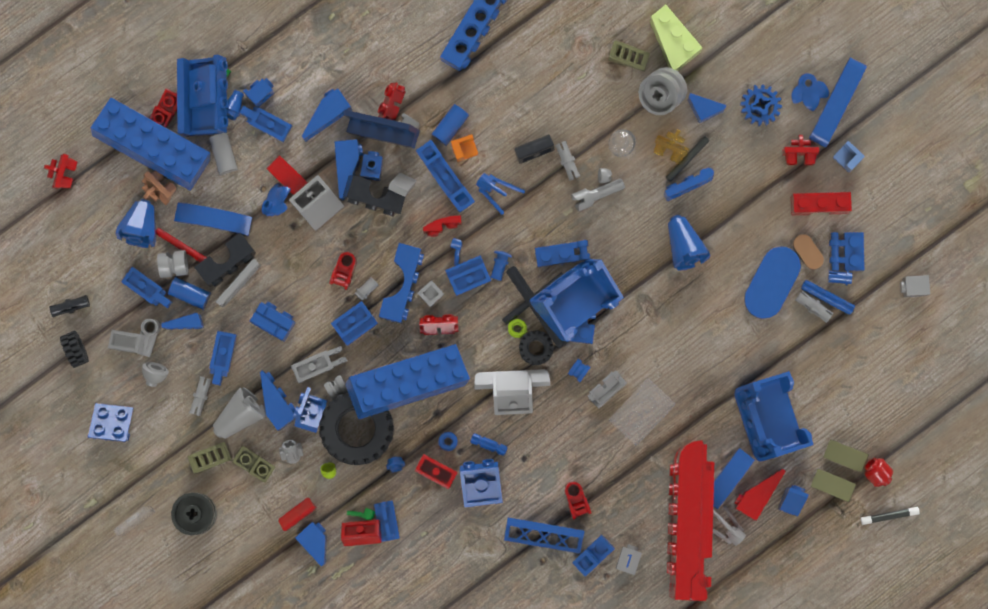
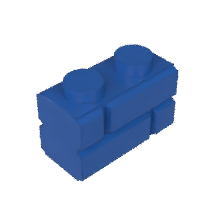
[250,301,296,342]

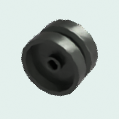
[171,493,217,536]

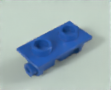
[374,500,400,542]

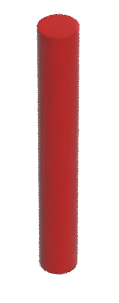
[156,227,207,262]

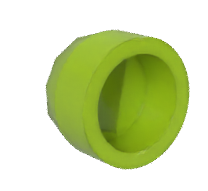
[320,462,337,479]

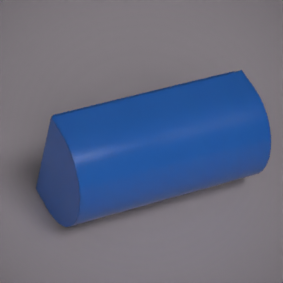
[431,104,469,146]
[168,277,211,310]

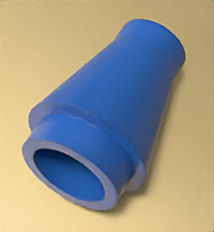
[227,90,244,120]

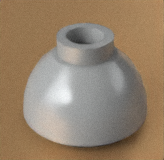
[142,362,169,387]

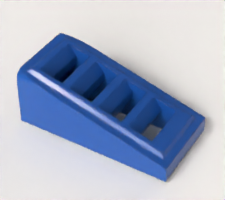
[161,313,204,330]

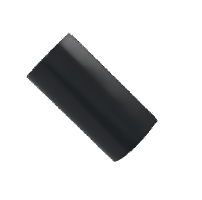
[514,134,555,164]

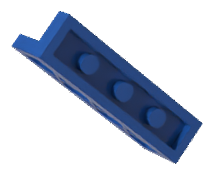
[504,517,584,553]

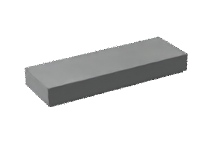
[215,259,261,308]

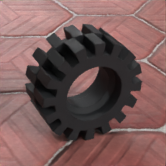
[60,330,89,368]
[519,330,554,366]

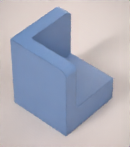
[833,141,865,173]

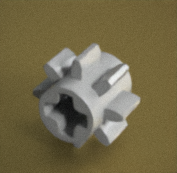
[279,440,303,464]

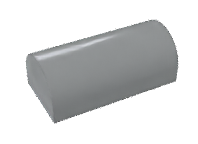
[209,133,238,175]

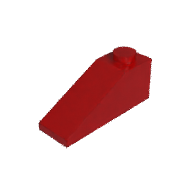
[734,469,786,521]

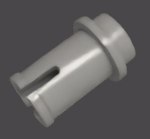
[355,277,379,301]

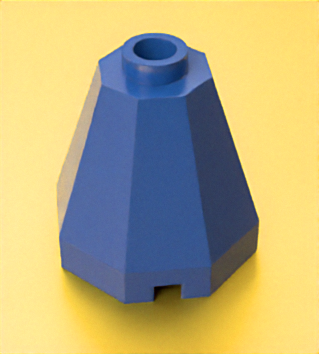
[115,199,156,248]

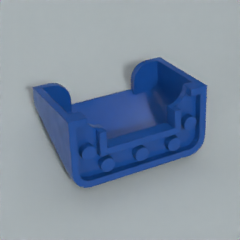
[529,259,624,342]
[735,371,814,462]

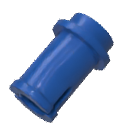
[828,270,852,286]

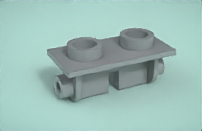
[587,370,627,409]

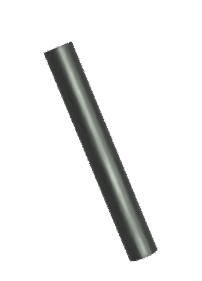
[665,136,710,182]

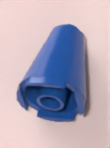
[668,215,711,271]

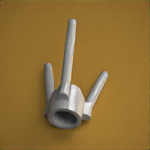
[713,506,746,546]

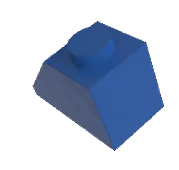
[295,522,327,566]

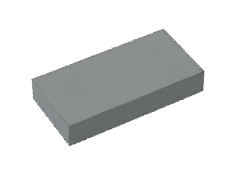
[388,173,417,197]
[108,330,145,354]

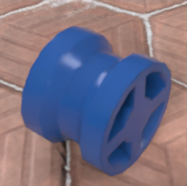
[568,358,591,382]

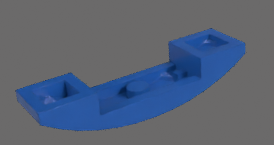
[416,140,475,213]
[174,202,253,236]

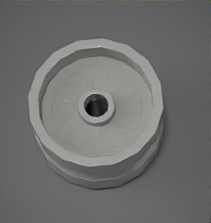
[638,68,687,115]

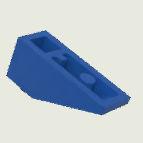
[302,88,352,142]
[334,139,363,201]

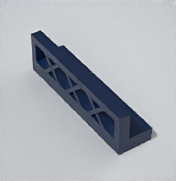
[343,110,420,149]

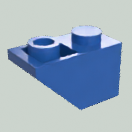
[778,485,809,516]

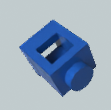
[243,78,274,108]
[360,151,383,181]

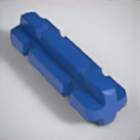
[470,433,508,456]

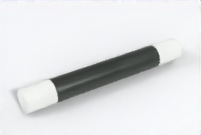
[861,507,920,525]

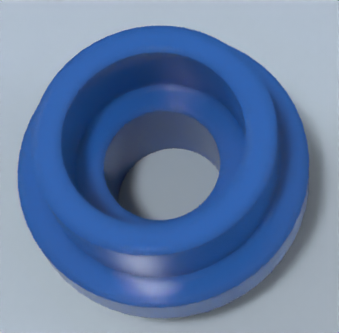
[438,432,458,451]
[386,457,405,472]

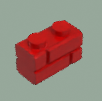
[415,454,458,489]

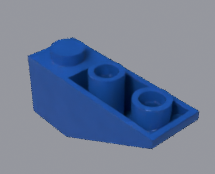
[260,370,296,431]

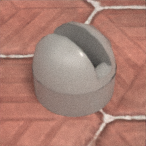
[598,168,612,184]

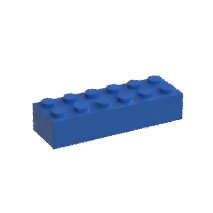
[90,98,210,191]
[345,344,470,419]

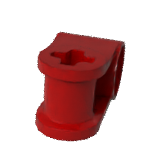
[329,252,357,290]
[564,481,592,520]

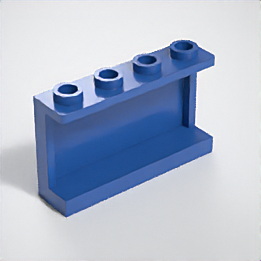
[177,54,228,137]

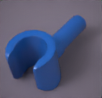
[450,238,463,265]

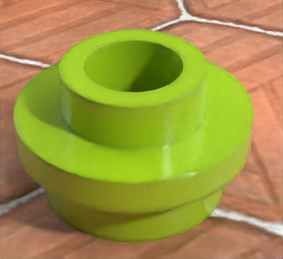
[508,319,527,338]

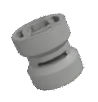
[324,375,348,400]

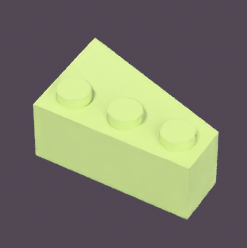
[650,5,702,71]

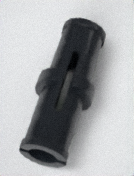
[49,295,90,318]

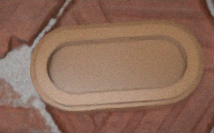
[793,235,824,270]

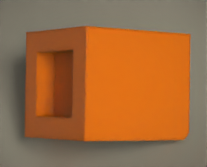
[451,134,478,162]

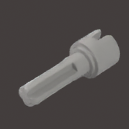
[571,179,625,212]

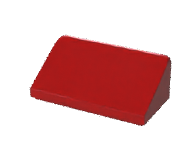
[278,497,317,531]
[341,519,382,546]

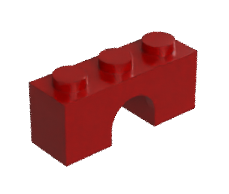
[790,192,852,216]

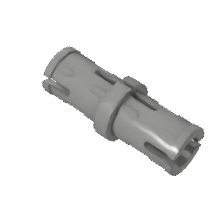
[555,141,580,181]
[795,290,834,323]
[189,376,212,416]

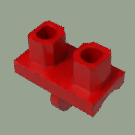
[782,135,819,166]
[43,154,78,189]

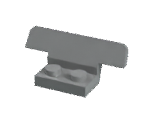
[474,369,550,415]

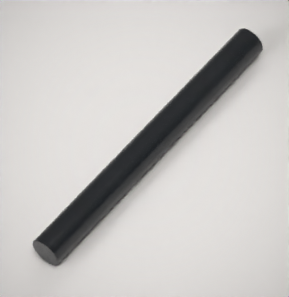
[502,272,563,325]

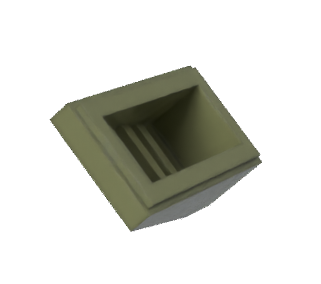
[608,40,650,71]
[187,442,232,474]

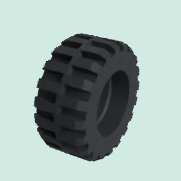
[319,392,394,465]

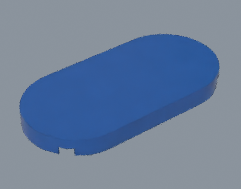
[744,247,801,319]

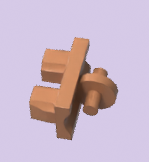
[142,171,176,206]

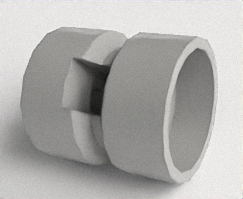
[157,250,189,278]

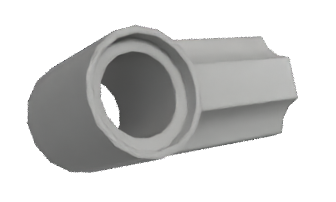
[140,319,161,357]

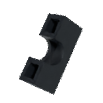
[342,175,405,217]
[194,233,256,287]

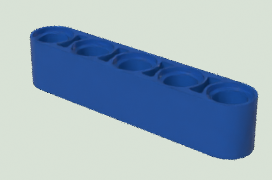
[809,57,867,148]

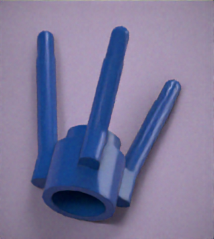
[476,173,525,215]

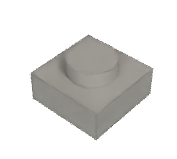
[418,280,444,308]

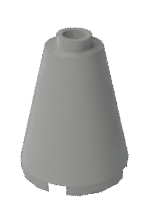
[213,387,266,439]

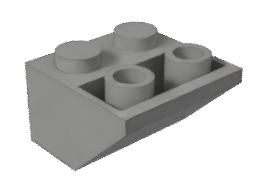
[289,175,345,231]

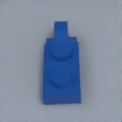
[240,106,292,143]
[121,267,173,308]
[209,331,237,386]

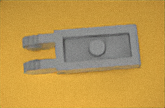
[291,346,347,383]

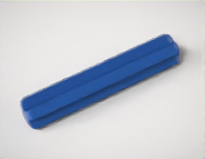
[801,280,855,315]

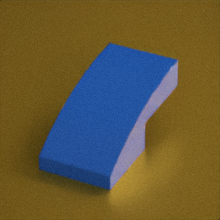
[572,534,615,577]

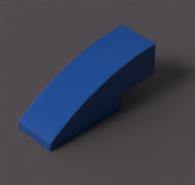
[713,448,755,509]

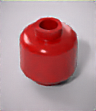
[864,458,893,487]

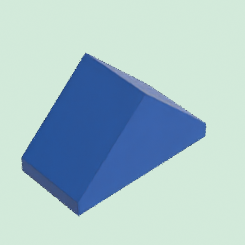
[688,93,726,124]

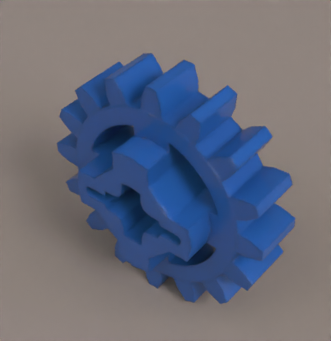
[740,84,782,127]

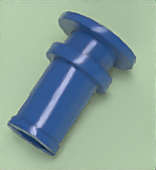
[490,251,512,281]

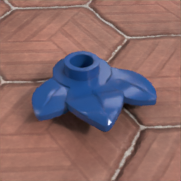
[791,73,829,111]
[262,183,291,216]

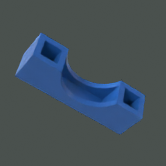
[379,243,424,324]

